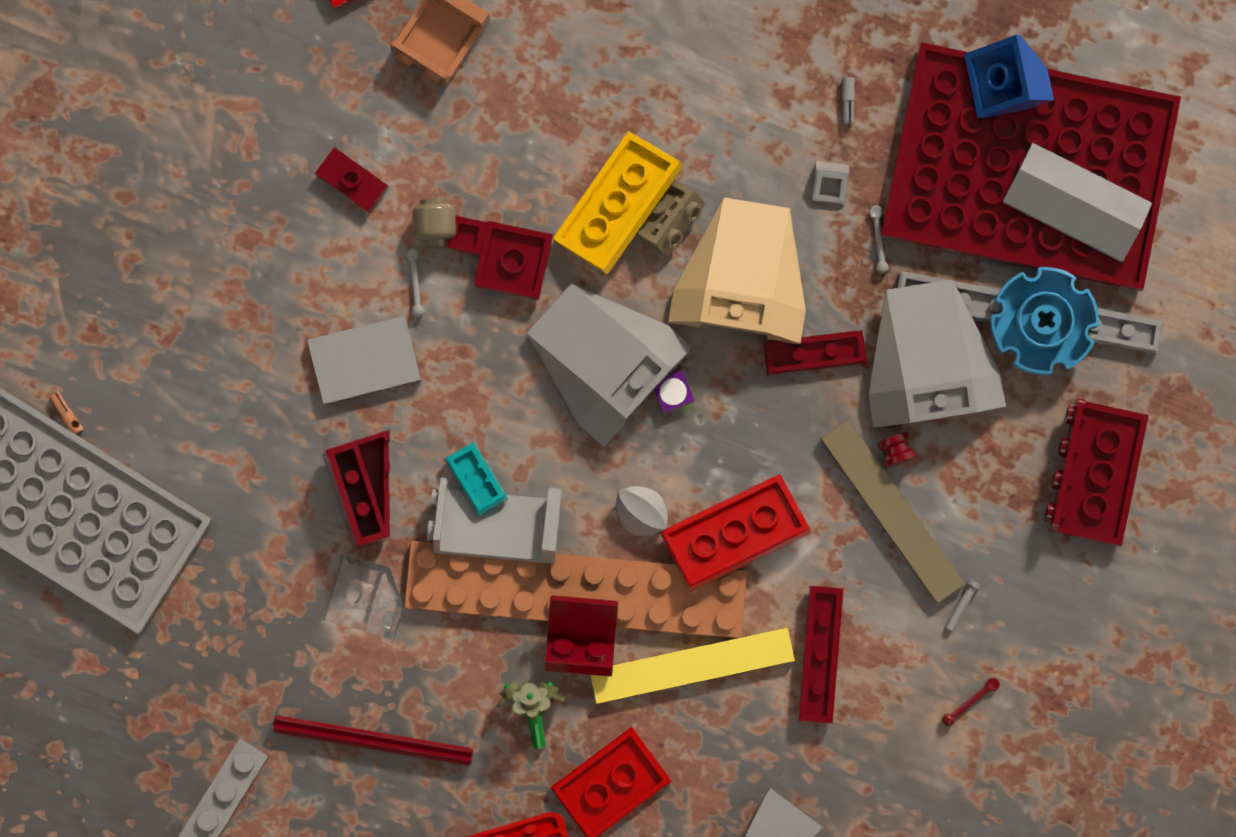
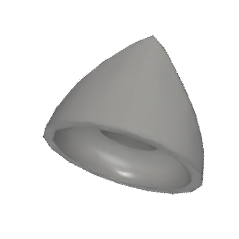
[616,486,668,537]

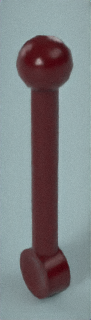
[942,678,1000,727]

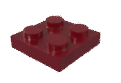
[474,221,553,301]

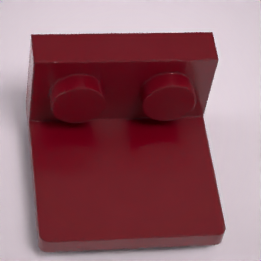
[544,595,618,677]

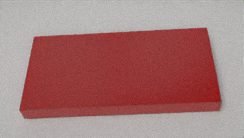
[660,474,811,592]

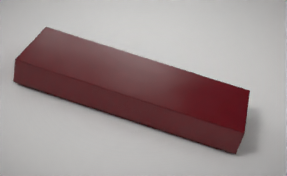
[763,330,867,376]

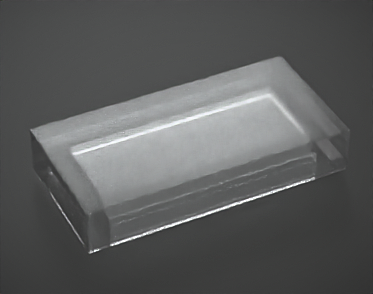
[750,531,822,589]

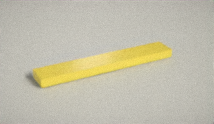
[590,628,795,704]

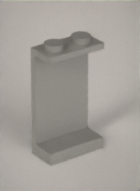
[427,478,562,564]

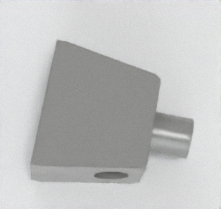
[743,788,822,837]

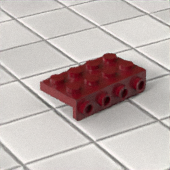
[1044,398,1149,547]

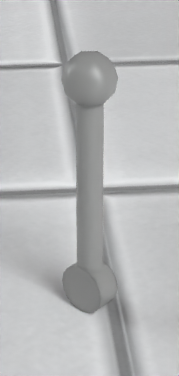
[869,206,889,274]
[406,249,425,317]

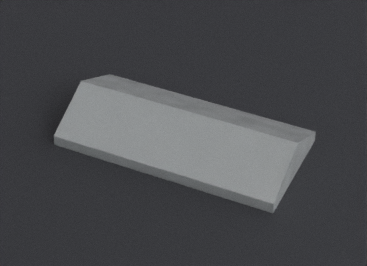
[1002,143,1152,263]

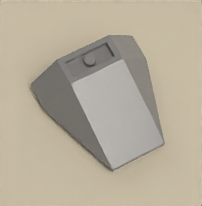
[868,280,1006,428]
[527,284,693,447]

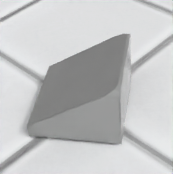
[812,161,849,204]

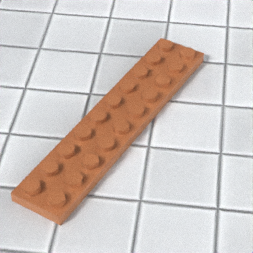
[405,541,747,639]

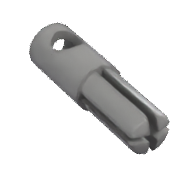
[842,77,855,125]

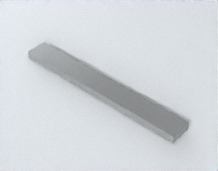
[897,271,1164,355]

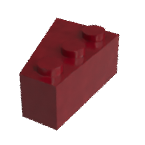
[322,430,390,551]

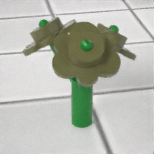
[496,681,566,749]

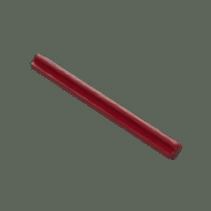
[273,715,473,766]

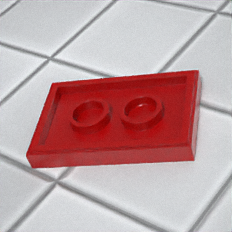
[550,727,672,837]

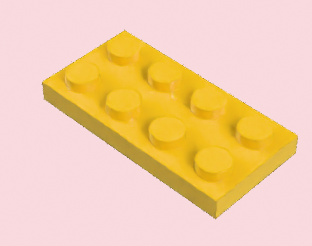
[552,131,683,275]

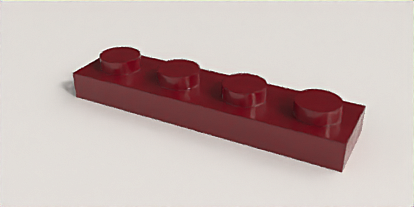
[798,585,844,724]

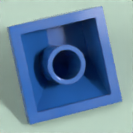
[964,35,1054,118]

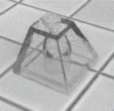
[323,555,404,640]

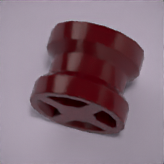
[876,431,917,468]

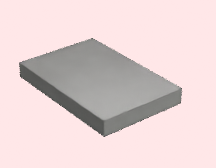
[307,315,422,406]

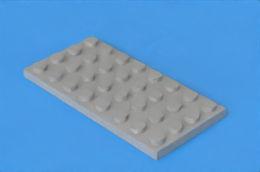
[0,388,213,635]

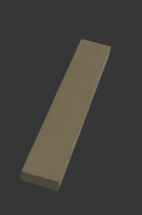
[820,419,965,604]

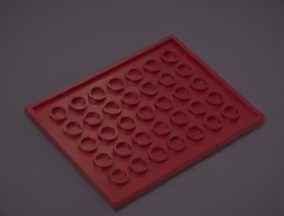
[881,42,1181,291]

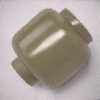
[412,198,457,247]

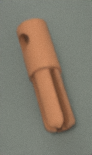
[49,392,84,435]

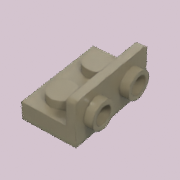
[636,179,705,257]

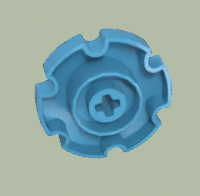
[990,267,1099,376]

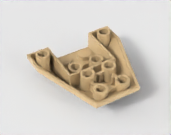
[668,198,806,344]

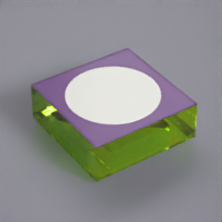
[654,370,695,414]

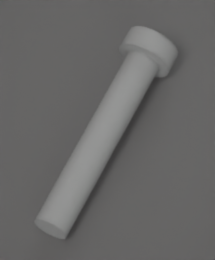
[945,579,981,631]

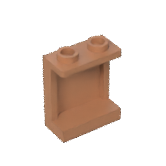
[390,0,490,86]

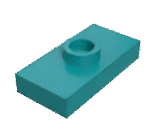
[445,442,508,517]

